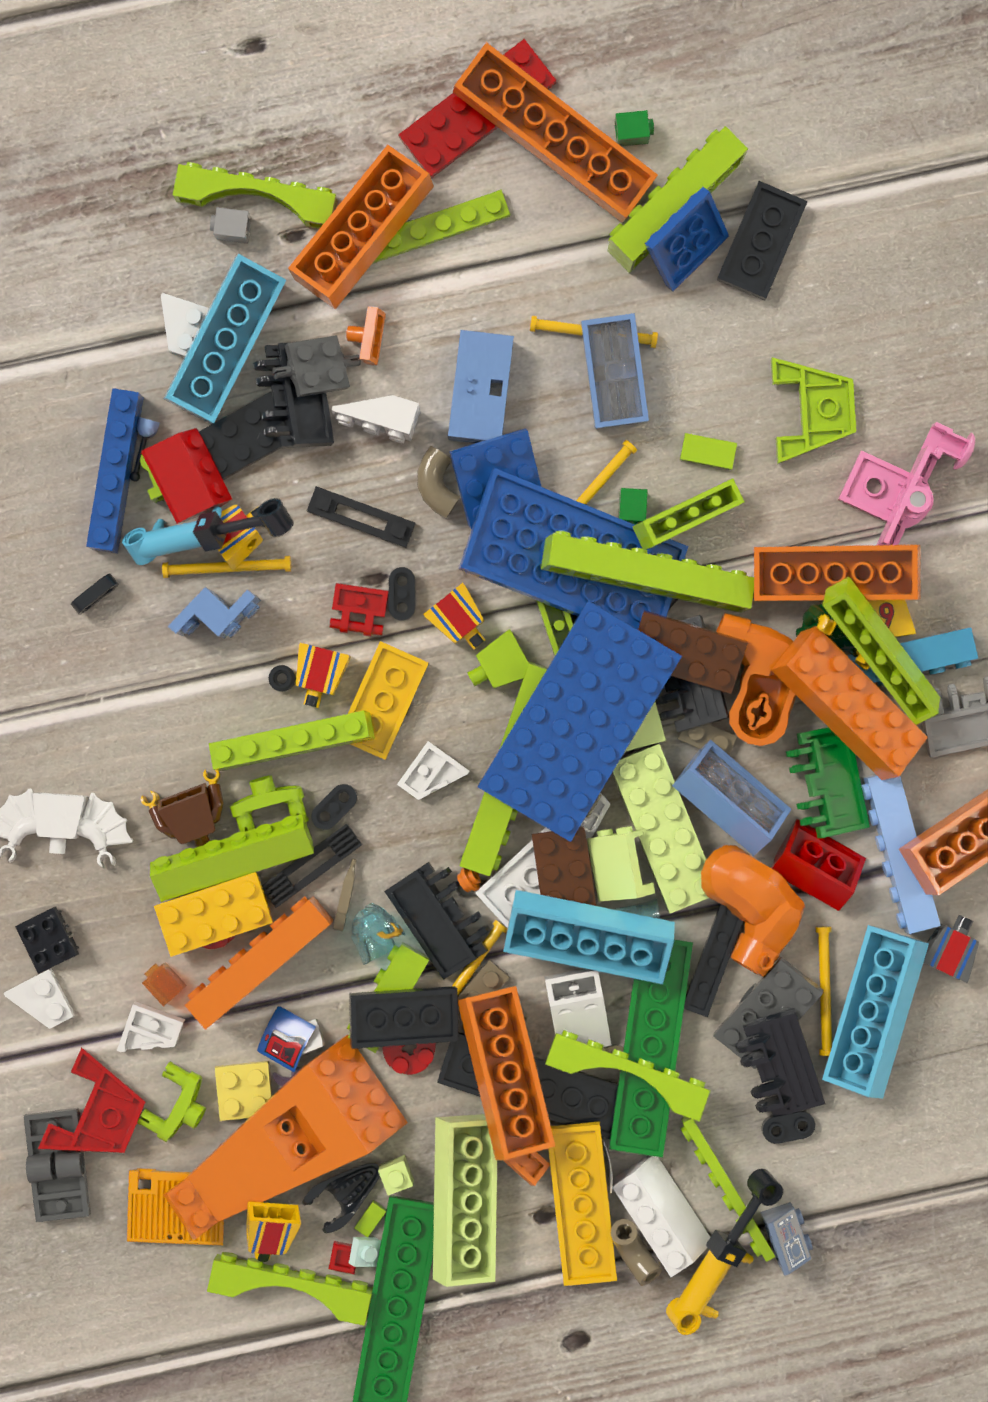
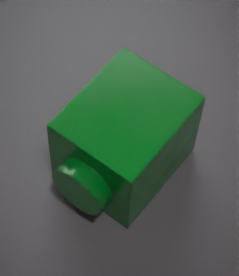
[614,110,654,146]
[618,488,648,525]

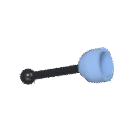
[130,417,160,482]

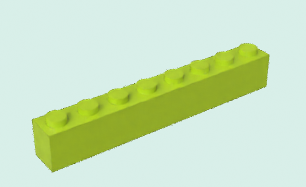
[541,531,754,613]
[460,662,548,876]

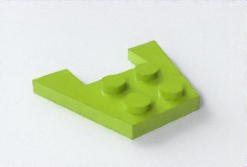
[771,357,856,464]

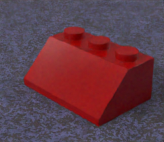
[141,428,232,524]
[771,819,866,911]

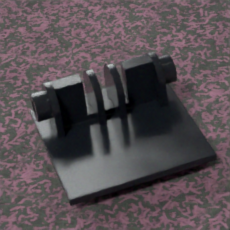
[15,906,79,974]

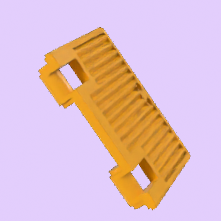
[127,1168,224,1245]

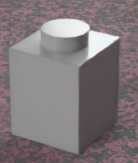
[210,207,251,244]

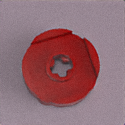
[382,1043,436,1075]

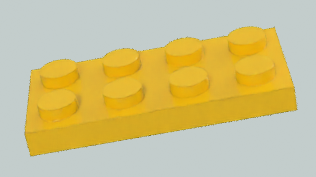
[348,641,429,760]
[154,872,273,957]

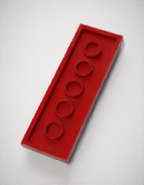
[398,39,556,179]

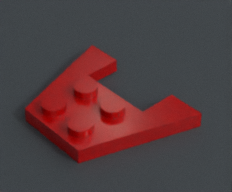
[38,1047,146,1153]

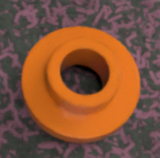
[457,868,481,893]

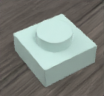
[349,1237,381,1267]

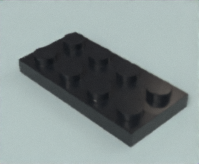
[717,181,808,301]
[199,391,286,480]
[349,986,458,1049]

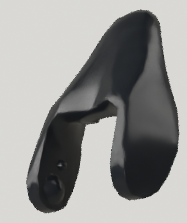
[301,1163,380,1233]

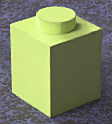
[378,1155,414,1195]

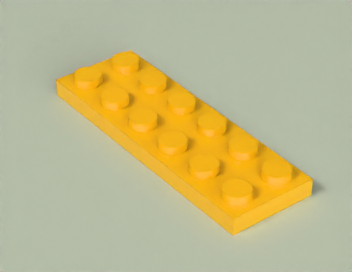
[548,1121,617,1286]

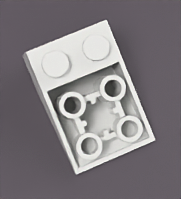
[332,395,420,444]
[544,969,612,1047]

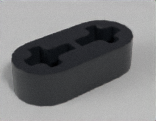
[71,573,119,615]

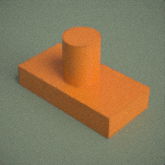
[346,306,386,365]
[503,1152,550,1186]

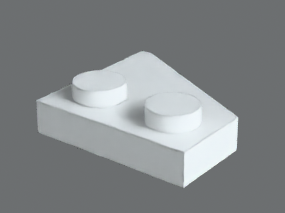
[117,1001,185,1052]

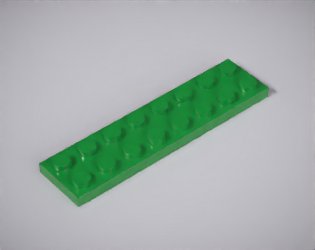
[609,940,693,1157]
[353,1195,434,1402]

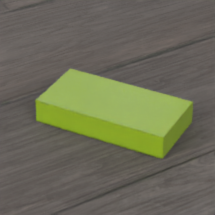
[680,433,737,470]

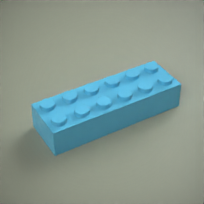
[163,254,286,424]
[503,890,675,984]
[822,925,929,1099]

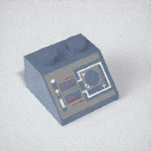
[761,1202,813,1276]

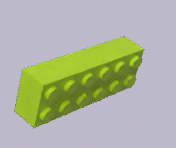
[607,126,748,273]

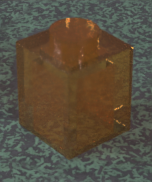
[142,962,187,1007]

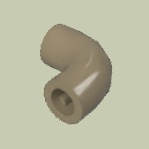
[417,446,460,519]
[611,1219,662,1286]

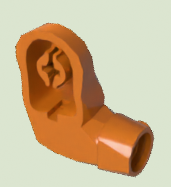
[716,613,797,746]
[701,845,805,978]

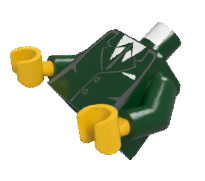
[796,603,870,670]

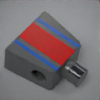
[923,915,979,983]

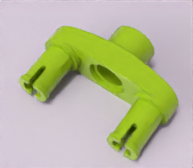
[229,775,309,832]
[137,1061,206,1142]

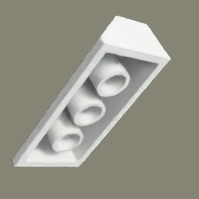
[612,1155,710,1277]

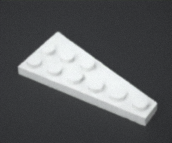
[475,793,610,928]

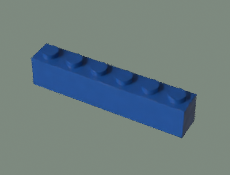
[86,388,144,554]

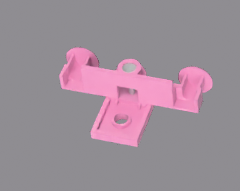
[838,422,975,545]

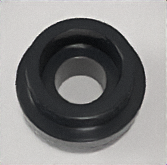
[268,665,295,692]

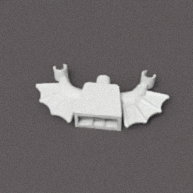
[0,789,133,869]

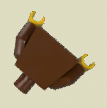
[141,769,224,847]

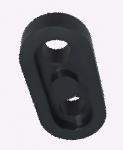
[389,567,416,621]
[311,784,357,830]
[761,1110,815,1144]

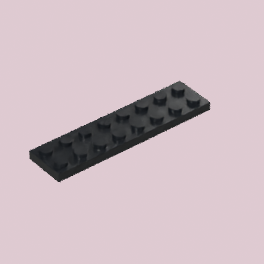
[437,1032,618,1139]

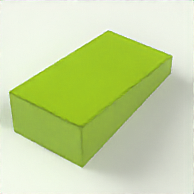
[354,1200,387,1237]

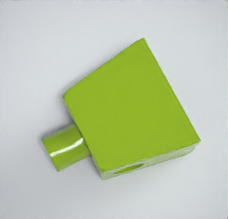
[467,629,529,689]

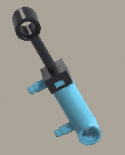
[122,498,294,565]

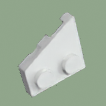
[161,293,209,357]
[397,741,469,800]
[4,968,75,1029]

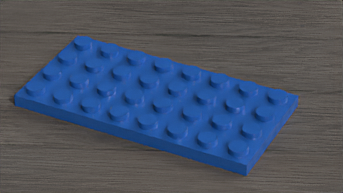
[458,468,688,630]
[478,601,682,842]

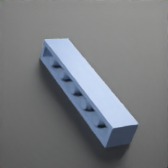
[861,775,941,934]

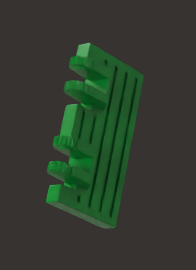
[786,727,870,838]

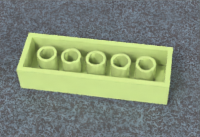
[612,744,708,914]
[433,1114,497,1287]

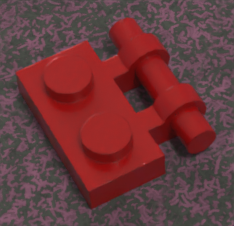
[330,583,389,637]

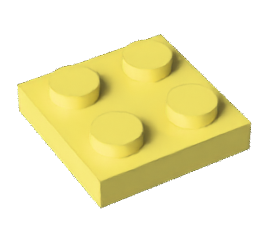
[215,1061,272,1121]

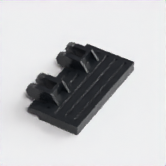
[253,343,334,448]
[655,615,729,732]
[384,862,491,980]
[735,1008,825,1117]

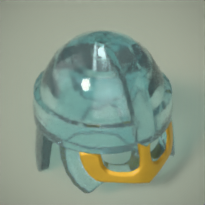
[351,903,406,965]

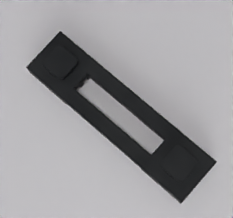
[307,486,416,548]
[262,824,362,908]

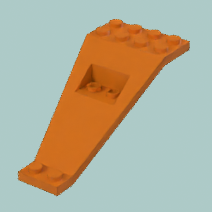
[163,1035,408,1240]

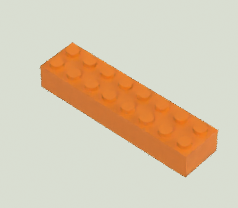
[453,42,658,223]

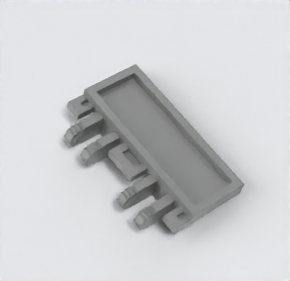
[923,676,988,758]

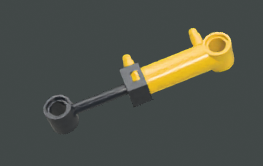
[666,1168,783,1335]

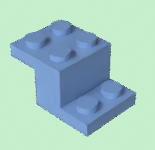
[168,587,261,639]

